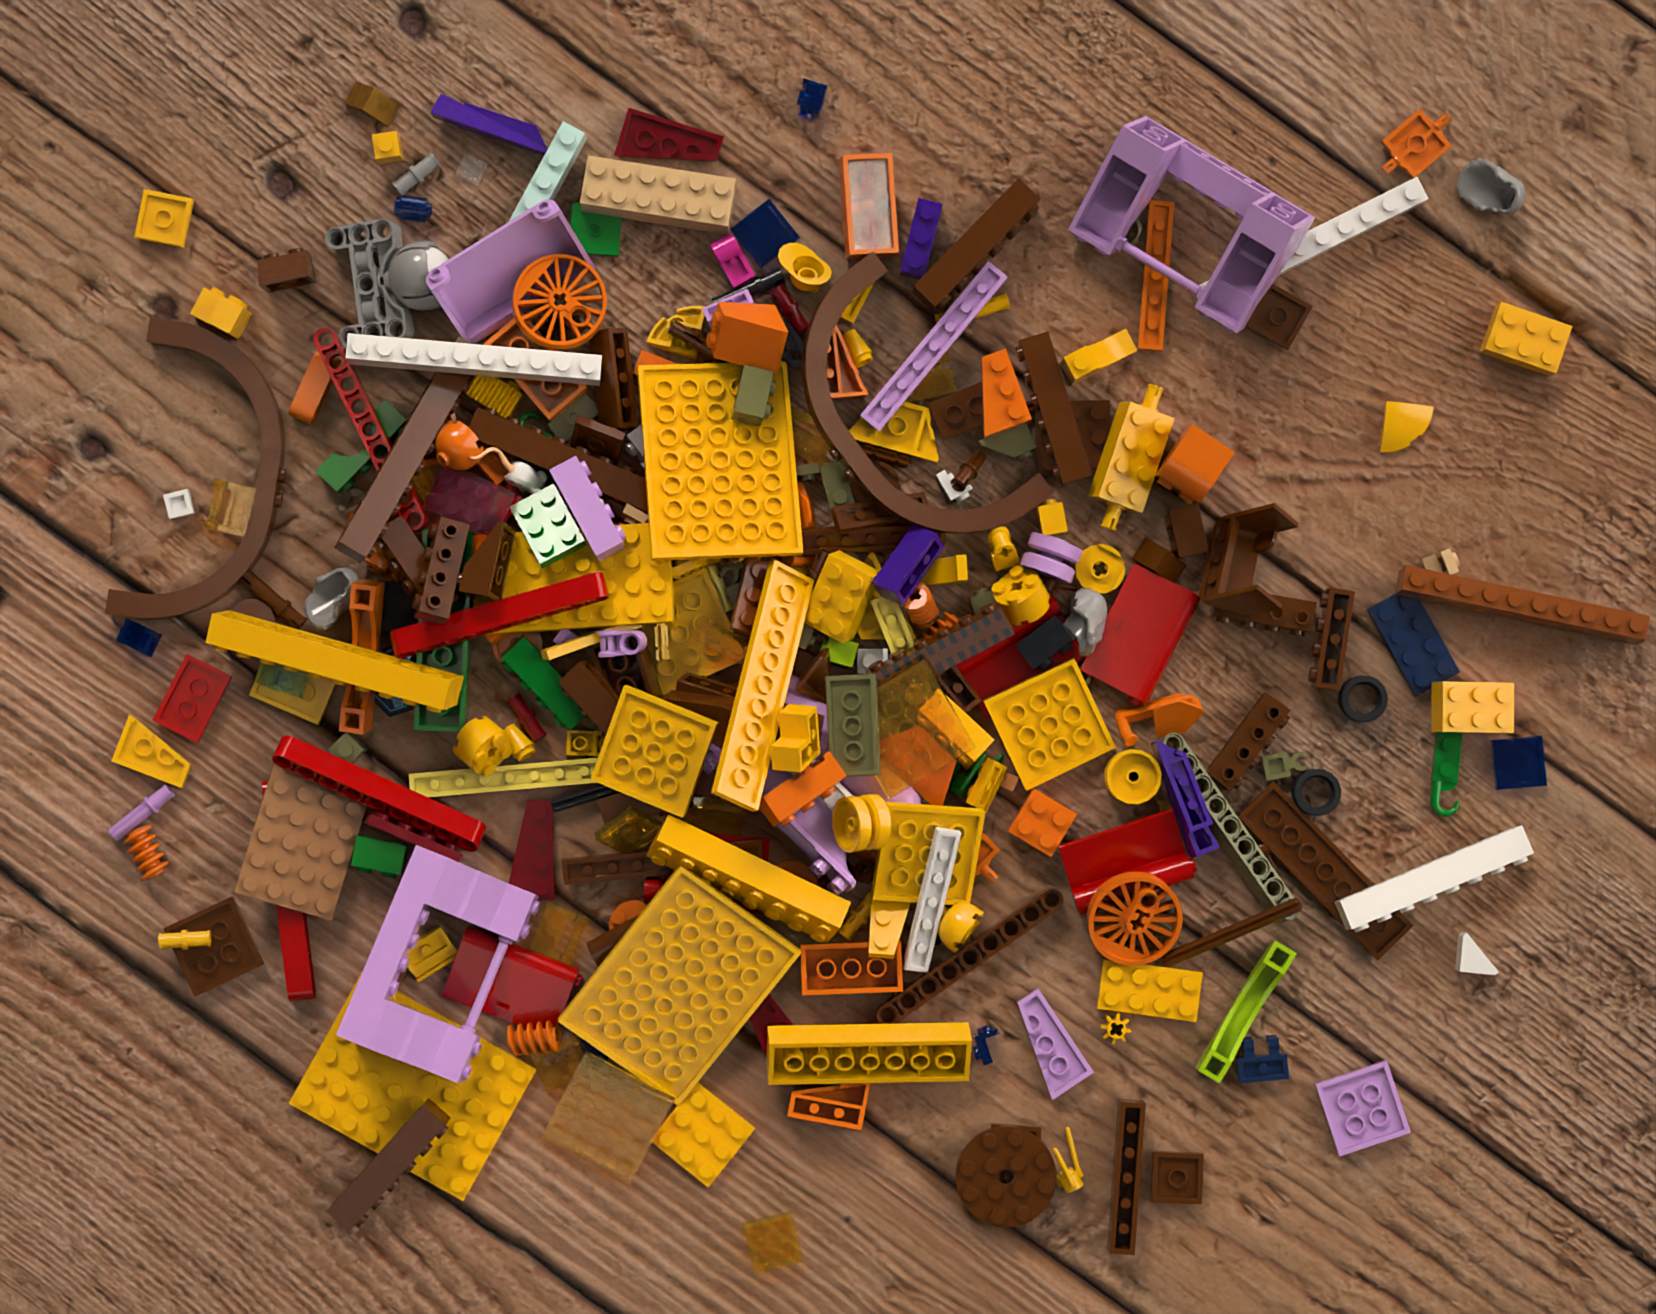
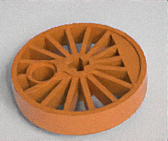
[512,254,607,350]
[1087,872,1183,966]

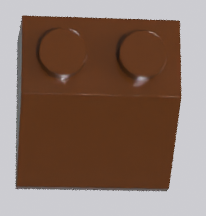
[258,248,317,293]

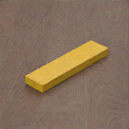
[540,625,642,660]

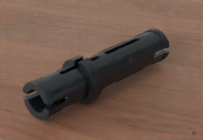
[711,268,786,303]

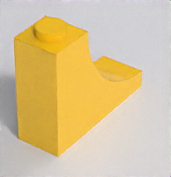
[1059,329,1138,386]
[920,555,968,586]

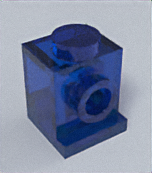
[797,78,828,120]

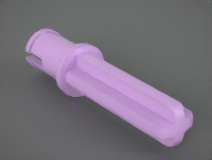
[108,784,175,841]

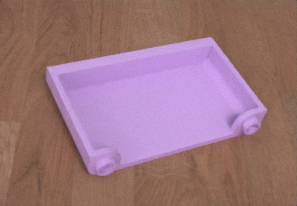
[426,200,596,344]

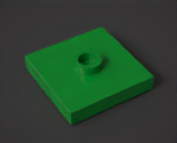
[571,203,622,257]

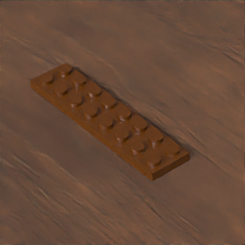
[1237,782,1414,960]

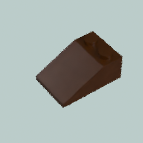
[457,521,516,602]

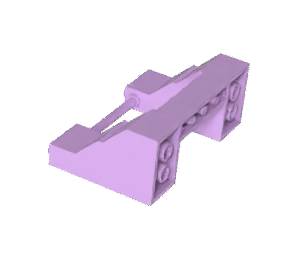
[1068,116,1315,333]
[336,845,540,1084]

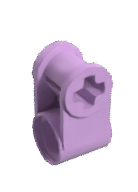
[597,630,648,657]

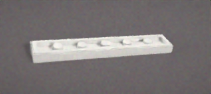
[902,827,962,973]

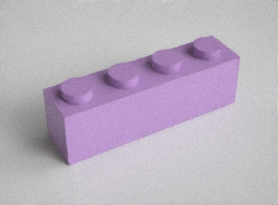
[549,456,626,562]

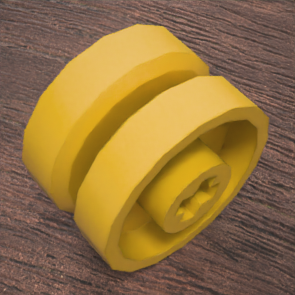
[1104,749,1162,804]
[832,794,891,853]

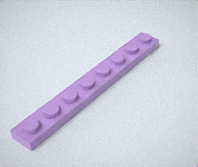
[860,261,1008,432]

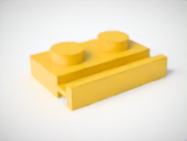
[966,757,1008,813]
[407,924,458,983]

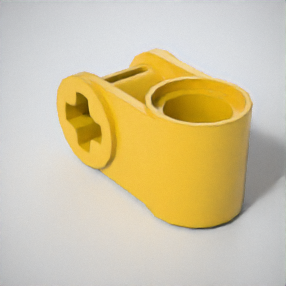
[987,526,1020,572]

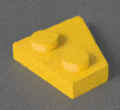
[672,558,722,580]

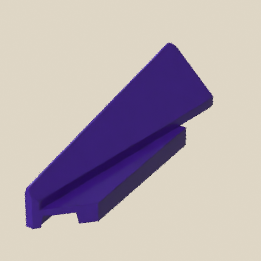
[431,94,548,156]
[1151,740,1220,858]

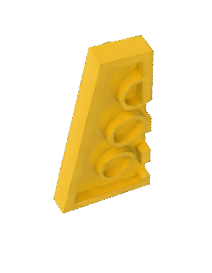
[868,882,911,959]

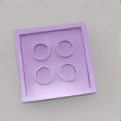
[1314,1060,1411,1156]

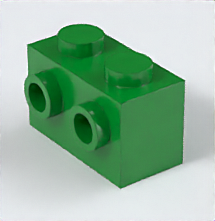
[351,835,409,879]

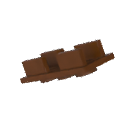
[928,382,983,441]

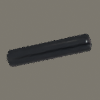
[551,785,621,812]

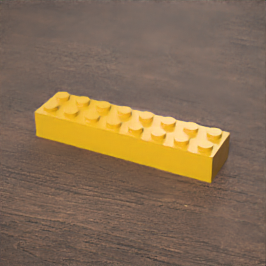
[646,814,851,943]
[766,1022,972,1085]

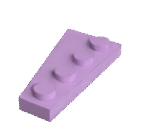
[1017,988,1094,1100]

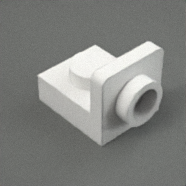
[935,470,973,503]
[857,649,891,674]

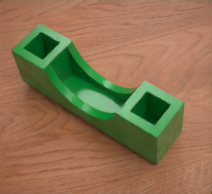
[316,399,407,494]

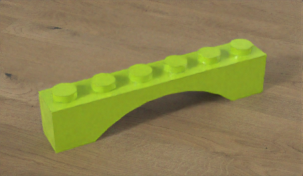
[1195,939,1297,1084]

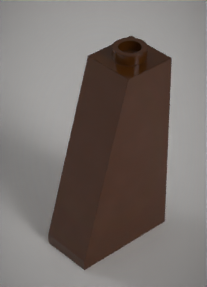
[661,690,735,748]

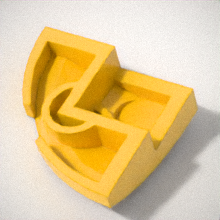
[646,306,706,360]
[1379,401,1434,453]

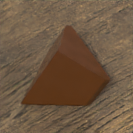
[795,648,831,704]

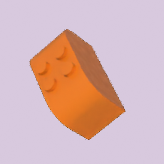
[1156,424,1235,505]

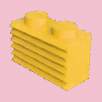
[465,375,524,419]

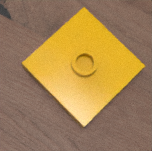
[134,189,194,249]

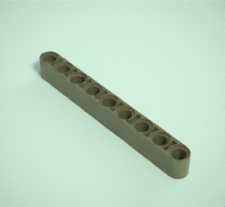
[1157,733,1299,923]

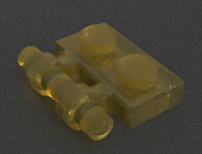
[899,352,957,403]

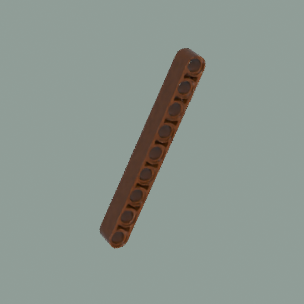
[876,888,1063,1024]

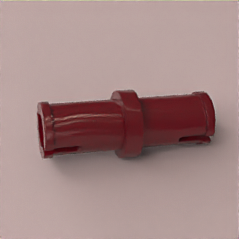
[770,284,809,334]
[506,693,547,743]

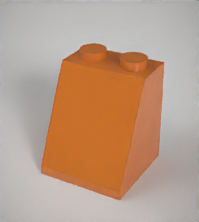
[706,302,788,374]

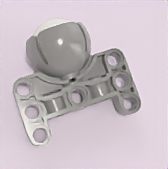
[325,219,449,348]

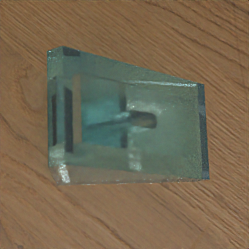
[254,663,309,698]

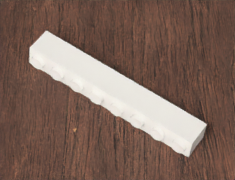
[1335,825,1534,932]

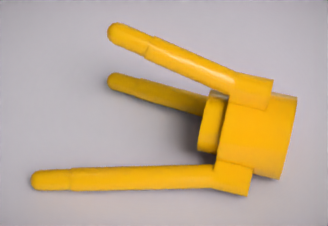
[1053,1127,1084,1193]

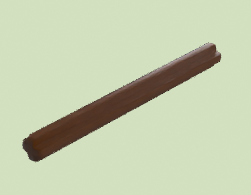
[1162,898,1302,967]

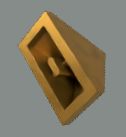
[345,81,400,127]

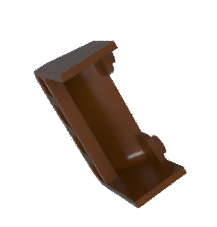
[1199,503,1299,616]

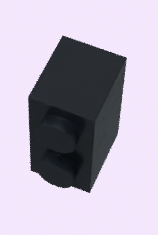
[1016,615,1076,671]

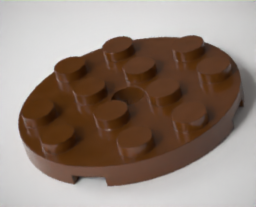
[955,1125,1057,1227]

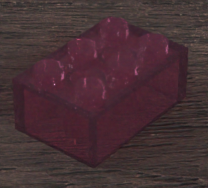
[424,466,516,536]

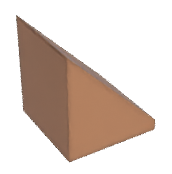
[1000,772,1019,791]

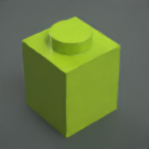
[820,637,859,668]

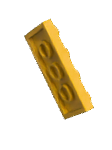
[1096,958,1203,1022]

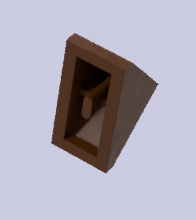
[1131,538,1187,583]

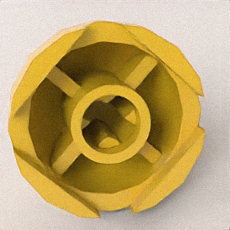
[938,902,984,953]

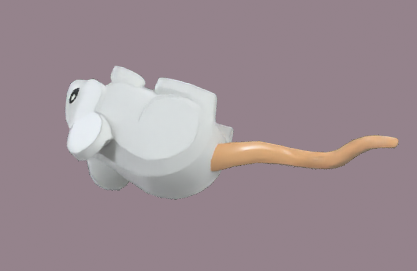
[470,447,548,493]

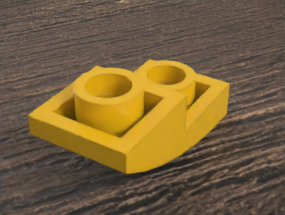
[565,730,606,756]

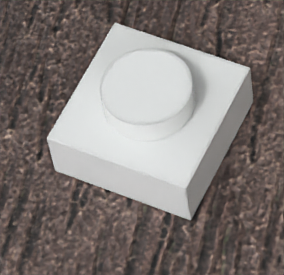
[163,489,195,520]

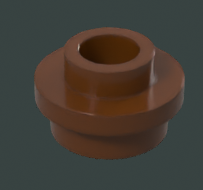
[853,859,876,883]

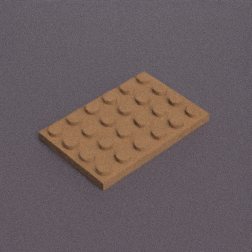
[234,763,366,921]

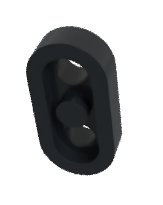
[782,322,804,369]

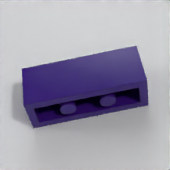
[900,198,943,280]
[872,524,945,606]

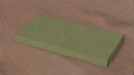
[825,674,881,777]

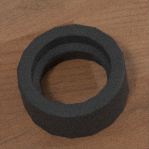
[1338,675,1388,723]
[1292,769,1341,816]

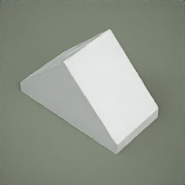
[1455,932,1499,975]

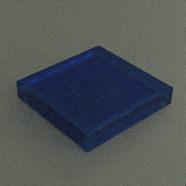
[730,199,800,269]
[1491,736,1547,790]

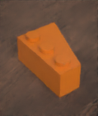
[807,324,869,401]
[981,348,1032,440]
[787,1083,870,1132]

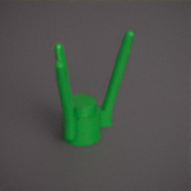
[949,753,1004,799]

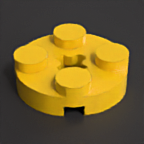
[1075,544,1125,594]

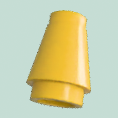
[842,329,873,368]
[503,723,536,762]

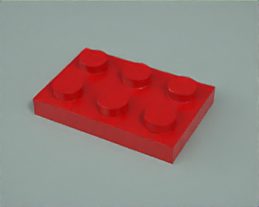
[152,654,233,743]

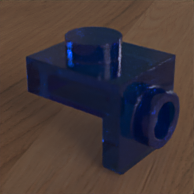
[116,619,162,657]
[972,1025,999,1065]

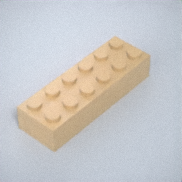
[580,155,736,235]

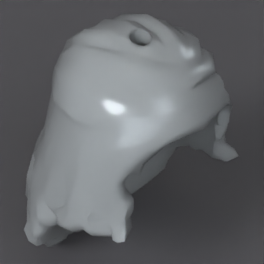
[1456,158,1526,215]
[304,567,362,631]
[1064,588,1107,657]

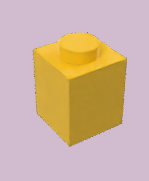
[372,131,404,164]
[1036,499,1068,536]

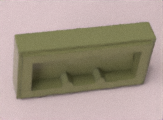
[548,393,598,442]

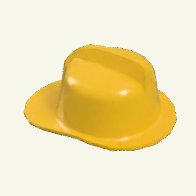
[778,243,832,294]

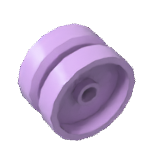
[1020,532,1083,584]

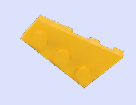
[111,714,192,788]

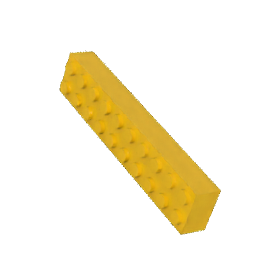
[205,610,464,713]

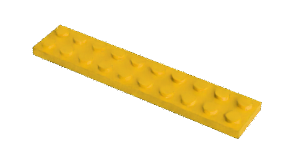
[711,560,814,812]

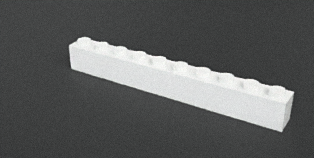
[1191,177,1429,303]
[346,333,602,386]

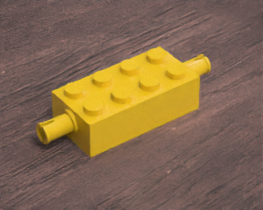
[1088,384,1175,531]

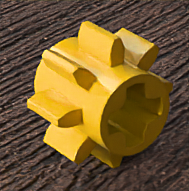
[1100,1013,1132,1044]

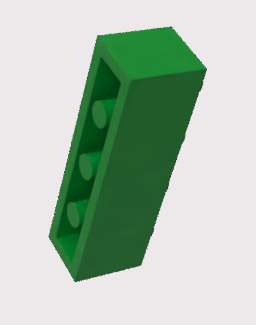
[501,634,585,730]

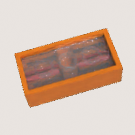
[838,153,899,260]

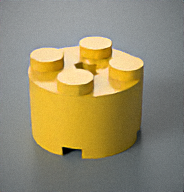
[991,565,1050,625]
[453,716,514,776]

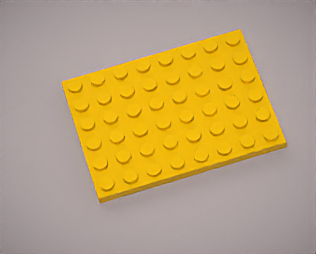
[637,361,803,561]
[558,864,801,1106]
[289,973,537,1201]

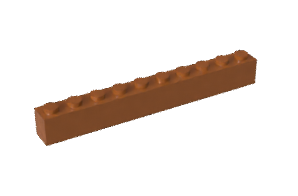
[1395,565,1650,645]

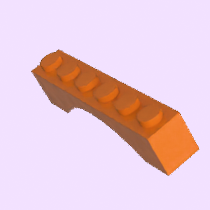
[339,579,385,735]

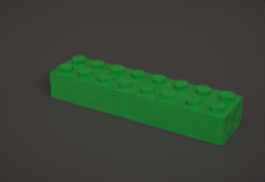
[413,529,476,732]

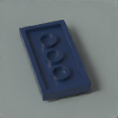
[1367,594,1460,696]

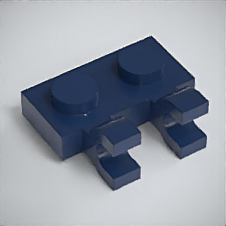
[1236,1035,1289,1083]

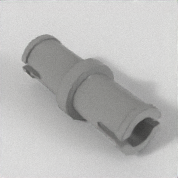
[392,152,440,196]

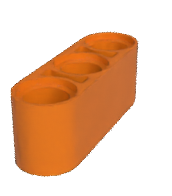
[288,350,341,425]

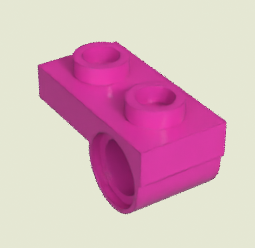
[709,232,755,288]

